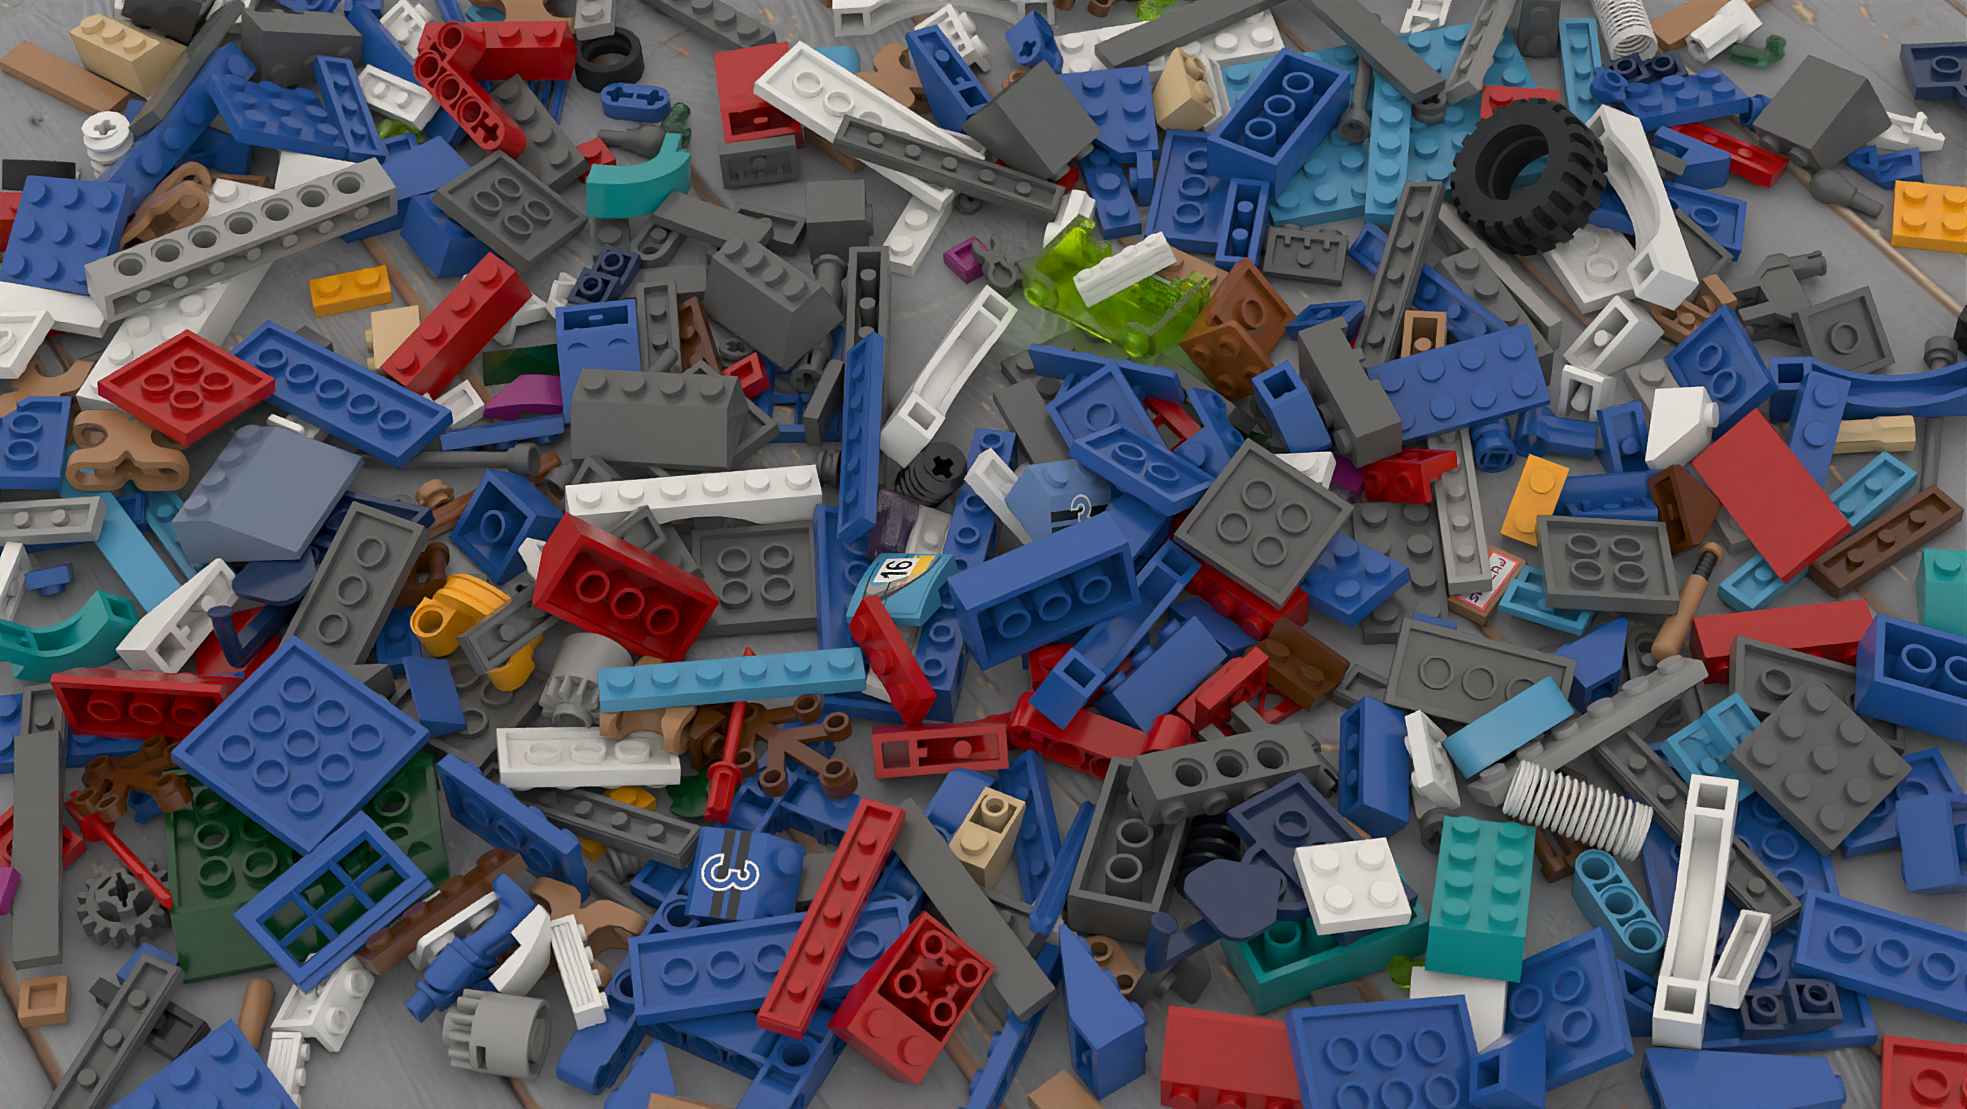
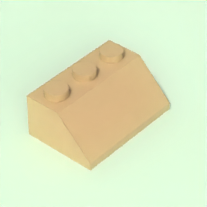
[69,13,187,98]

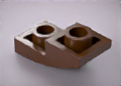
[689,702,734,771]

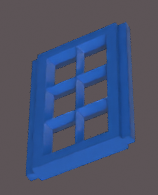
[751,325,846,443]
[233,810,434,995]

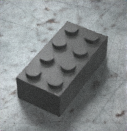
[1068,756,1195,945]

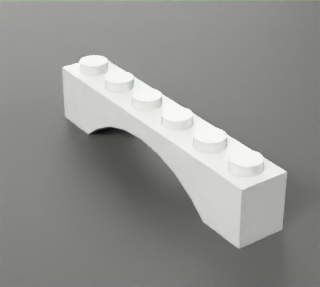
[832,0,1055,37]
[1585,105,1699,310]
[880,285,1018,469]
[565,465,822,531]
[1652,774,1739,1050]

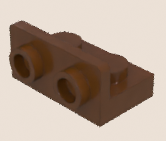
[1243,616,1350,712]

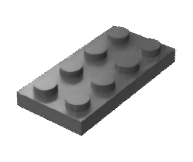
[478,73,591,193]
[1351,500,1450,645]
[277,501,431,665]
[1382,617,1577,742]
[1729,635,1905,756]

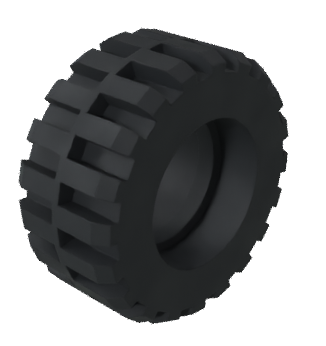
[1450,97,1608,256]

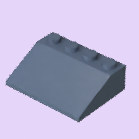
[171,424,364,563]

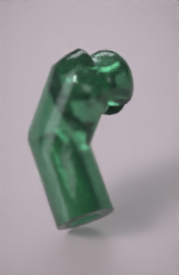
[1730,35,1787,67]
[660,102,692,147]

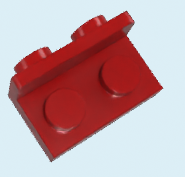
[1362,447,1458,505]
[1176,647,1269,732]

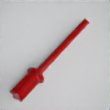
[704,647,756,824]
[64,790,173,909]

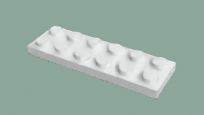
[1054,8,1285,83]
[753,41,986,212]

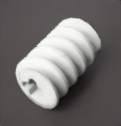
[81,111,135,180]

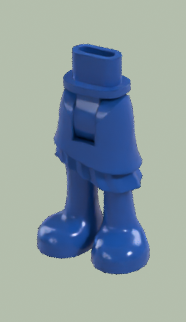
[404,873,537,1024]

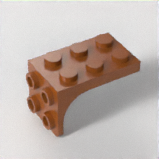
[1178,257,1296,402]

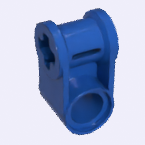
[1005,10,1064,74]

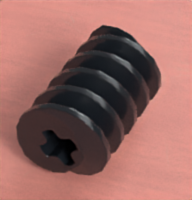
[895,442,968,511]
[1174,808,1241,900]

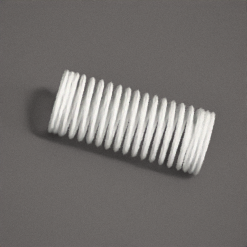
[1590,0,1658,61]
[1503,759,1653,862]

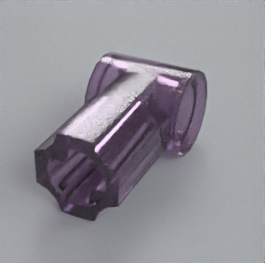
[866,486,920,562]

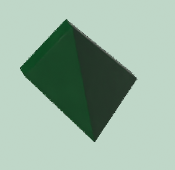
[482,343,560,386]

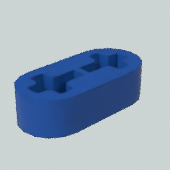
[600,83,672,123]

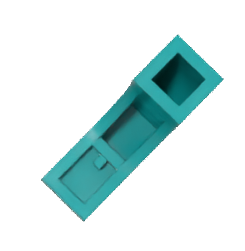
[586,133,691,218]
[0,590,140,682]

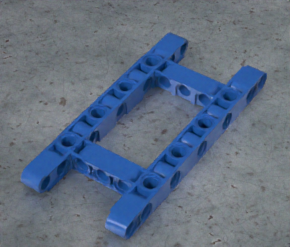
[556,708,1000,1109]

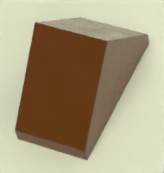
[1647,464,1722,559]

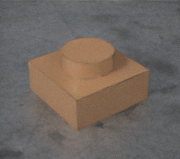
[1697,274,1737,314]
[18,974,72,1028]

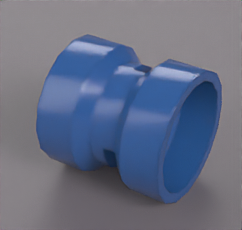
[1469,417,1517,473]

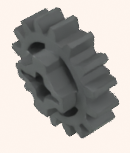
[76,856,170,950]

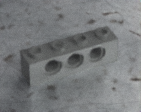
[1126,722,1321,827]

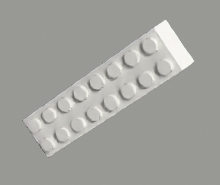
[76,178,281,431]

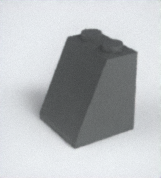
[1752,54,1892,170]
[961,59,1102,183]

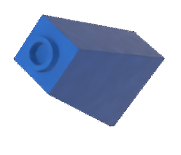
[340,135,471,244]
[1640,1048,1847,1109]

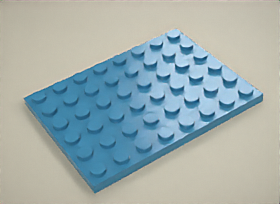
[1220,22,1549,228]

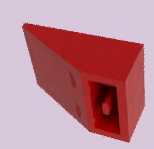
[713,41,805,149]
[826,911,996,1085]

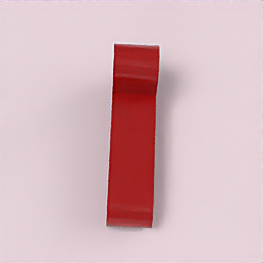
[413,20,527,160]
[1006,691,1191,780]

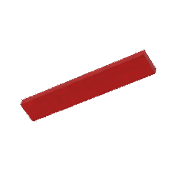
[756,797,906,1040]

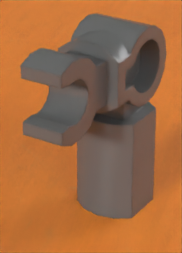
[971,234,1061,299]

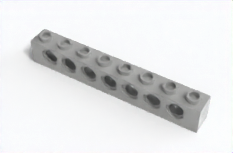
[84,157,398,324]

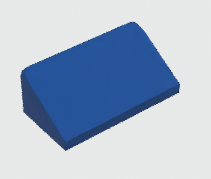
[1168,597,1260,665]
[402,656,467,739]

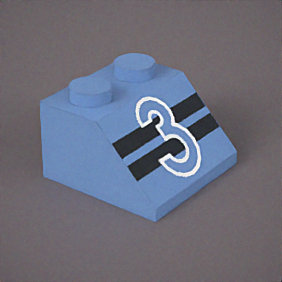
[1004,459,1111,541]

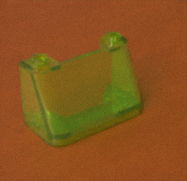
[1021,214,1210,359]

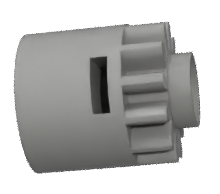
[539,632,633,729]
[442,988,552,1080]

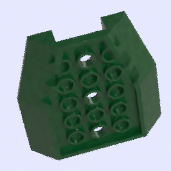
[162,751,451,984]

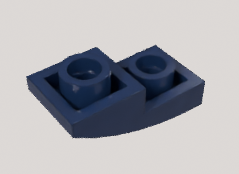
[1602,49,1689,84]
[567,244,643,305]
[1733,979,1844,1040]

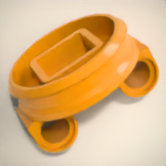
[410,573,544,691]

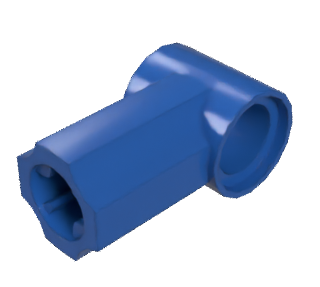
[1513,406,1599,458]

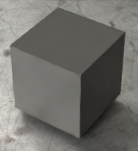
[806,179,874,265]

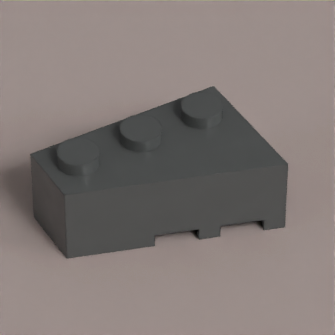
[241,7,362,88]
[1298,316,1402,468]

